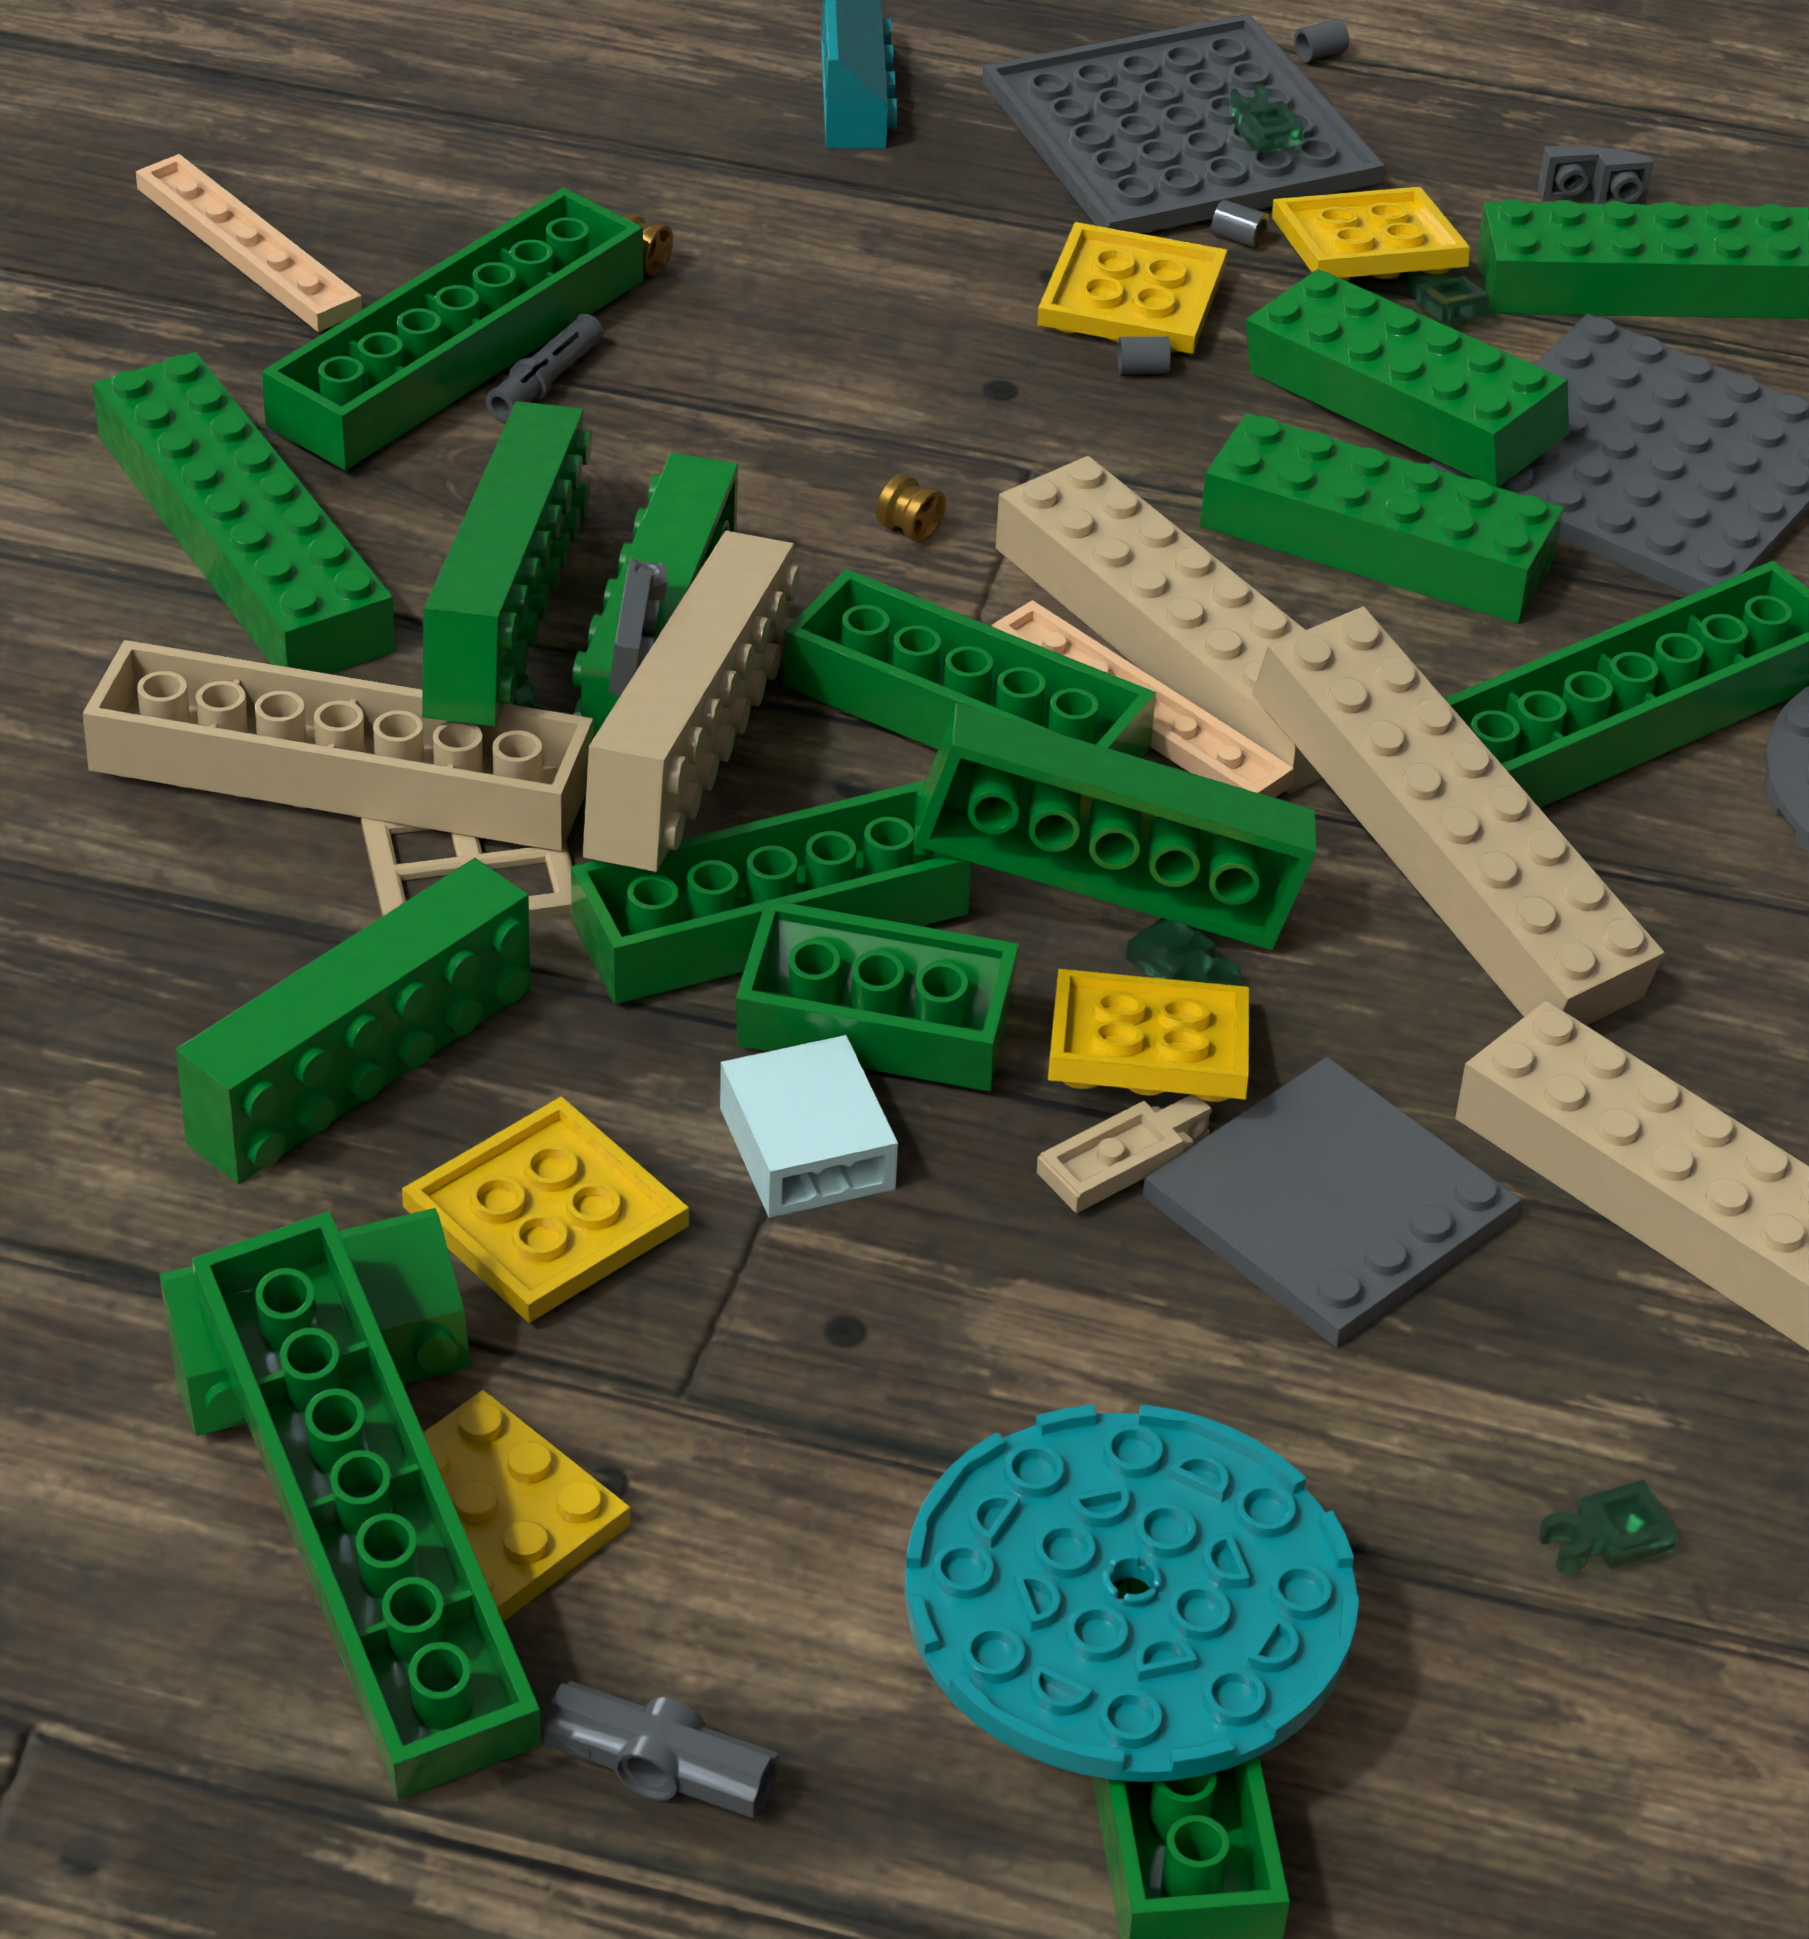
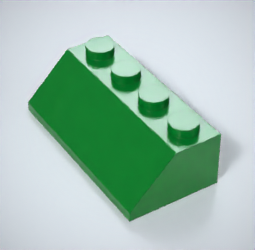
[736,899,1019,1092]
[159,1208,471,1436]

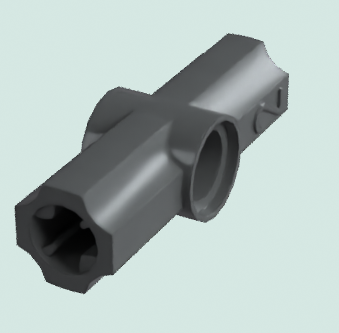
[543,1681,779,1818]

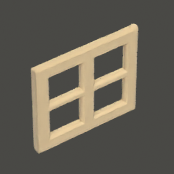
[360,817,573,919]

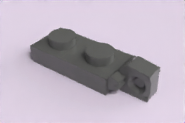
[608,558,667,696]

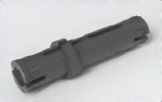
[485,313,604,422]

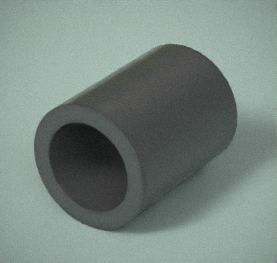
[1294,19,1349,63]
[1211,200,1269,248]
[1117,336,1171,375]

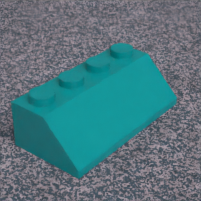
[821,0,897,149]

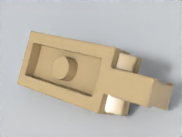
[1037,1094,1212,1214]

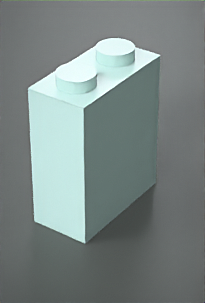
[720,1035,898,1218]

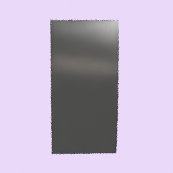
[1537,146,1654,205]

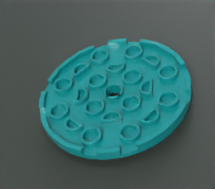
[904,1404,1359,1782]

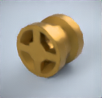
[624,213,673,276]
[876,473,946,543]

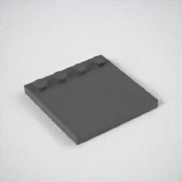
[1143,1057,1522,1348]

